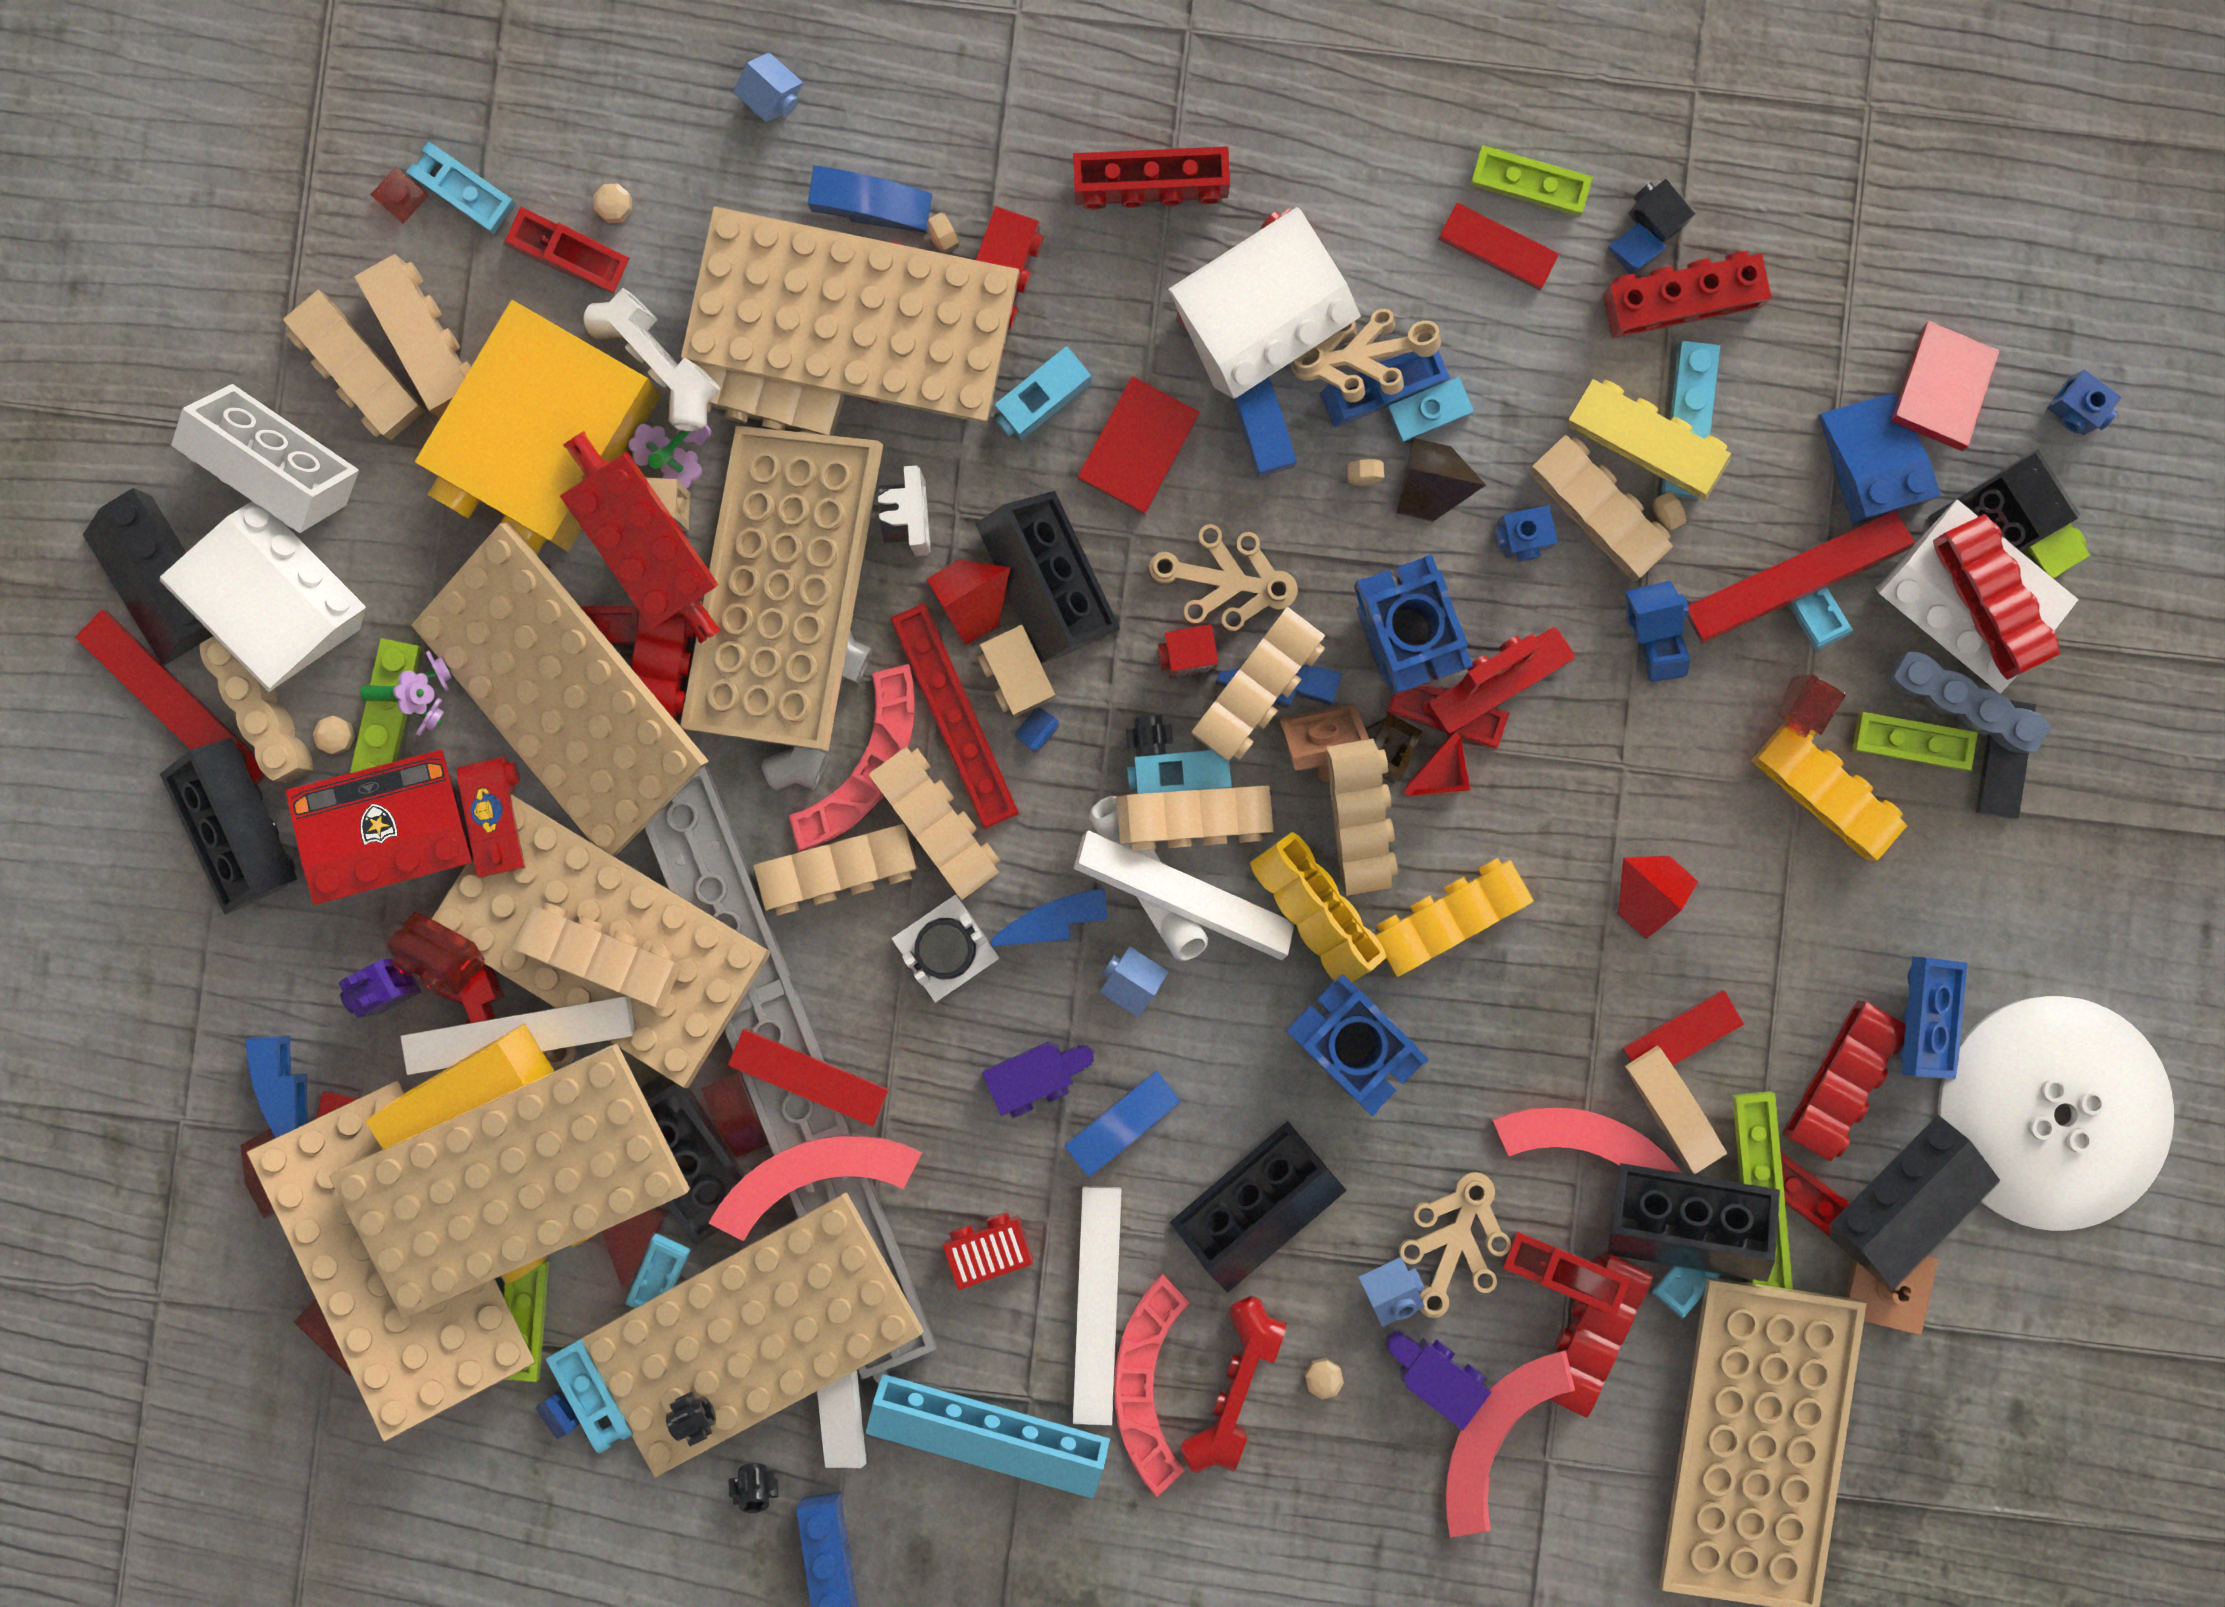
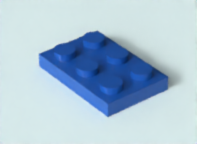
[1900,956,1967,1079]

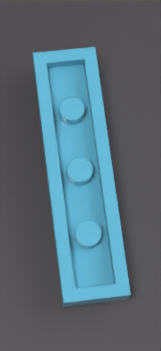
[1661,341,1720,499]

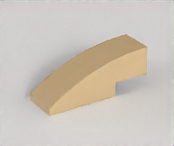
[1625,1045,1727,1175]

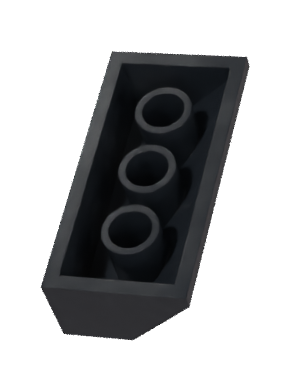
[83,488,213,666]
[975,491,1120,664]
[160,737,298,915]
[1830,1115,2000,1292]
[1170,1121,1347,1293]
[1607,1163,1780,1282]

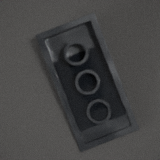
[640,1074,745,1245]

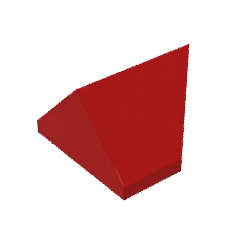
[927,559,1011,645]
[1400,732,1471,798]
[1617,856,1698,939]

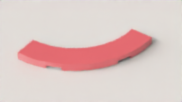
[789,664,915,853]
[1491,1107,1682,1173]
[709,1135,923,1241]
[1114,1272,1190,1498]
[1446,1350,1575,1538]

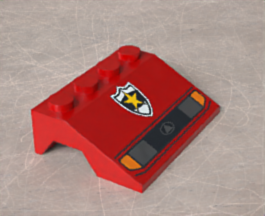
[285,749,473,905]

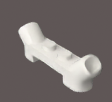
[584,288,720,431]
[1089,796,1208,961]

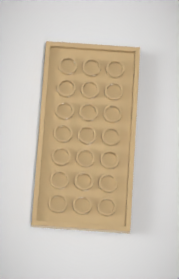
[681,206,1020,424]
[680,426,883,751]
[411,522,709,857]
[427,795,772,1089]
[329,1043,690,1319]
[247,1081,535,1442]
[581,1192,924,1478]
[1659,1277,1867,1607]

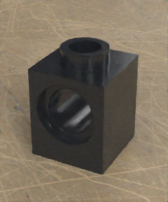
[1628,179,1696,243]

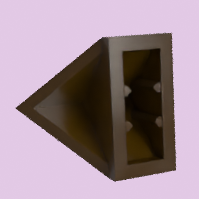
[1396,438,1486,522]
[1365,713,1422,784]

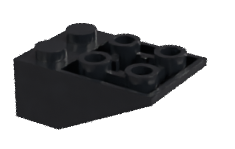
[1930,449,2080,552]

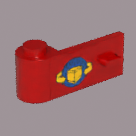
[457,756,525,878]

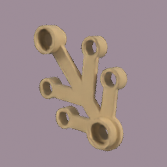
[1291,309,1441,402]
[1149,524,1298,632]
[1399,1172,1511,1318]

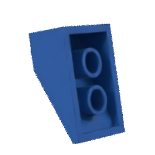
[1818,392,1941,525]

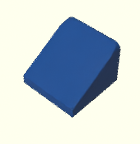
[1608,223,1667,274]
[1643,634,1690,682]
[1015,707,1060,753]
[536,1391,580,1439]

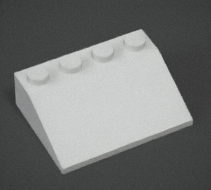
[1168,207,1361,399]
[1875,499,2078,694]
[160,501,366,692]

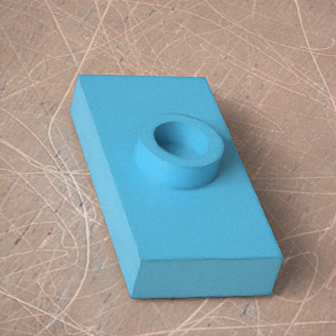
[1387,377,1474,443]
[1788,587,1853,651]
[625,1233,691,1308]
[1652,1266,1721,1319]

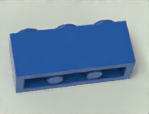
[796,1491,858,1607]

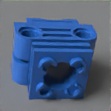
[1354,554,1473,695]
[1285,974,1429,1116]

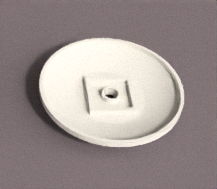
[1938,996,2174,1231]

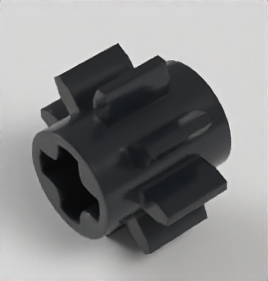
[1126,715,1173,757]
[666,1391,716,1446]
[728,1463,778,1513]

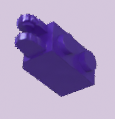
[338,958,422,1018]
[982,1042,1094,1118]
[1385,1330,1492,1430]

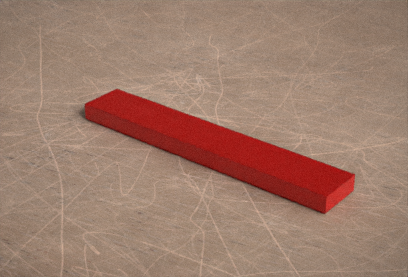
[1687,510,1915,644]
[890,602,1020,830]
[75,609,266,785]

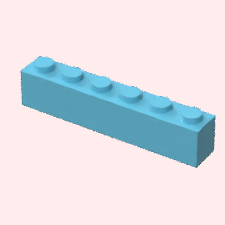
[865,1374,1110,1499]

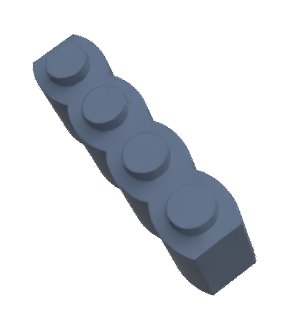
[1886,652,2051,753]

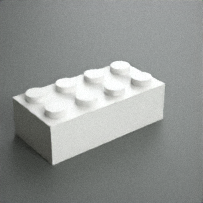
[171,384,359,533]

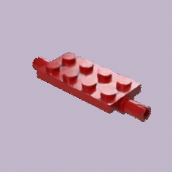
[560,431,721,644]

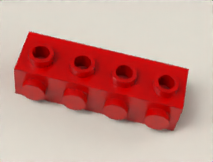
[1073,146,1230,210]
[1603,251,1772,339]

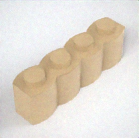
[283,289,426,440]
[694,363,845,436]
[1527,435,1673,582]
[1191,607,1325,762]
[200,636,313,783]
[1326,739,1398,896]
[869,746,1000,900]
[1116,786,1274,851]
[753,824,918,916]
[512,902,682,1010]

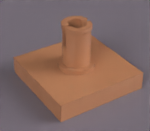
[1279,703,1369,782]
[1844,1255,1939,1335]

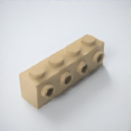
[354,254,471,418]

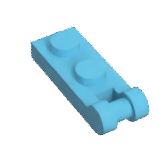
[405,141,516,235]
[546,1339,633,1454]

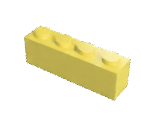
[1569,379,1731,501]

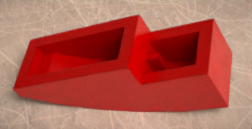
[503,206,630,294]
[1503,1231,1631,1316]

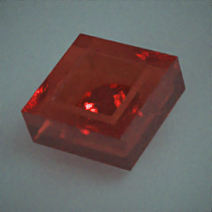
[370,166,429,224]

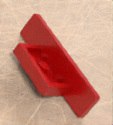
[1428,627,1575,735]

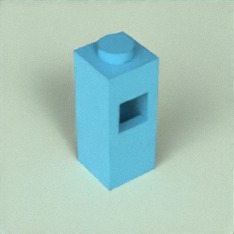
[995,346,1092,441]
[1127,750,1232,794]

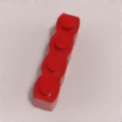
[1933,514,2060,680]
[632,612,696,722]
[1782,1000,1906,1161]
[1548,1250,1654,1418]

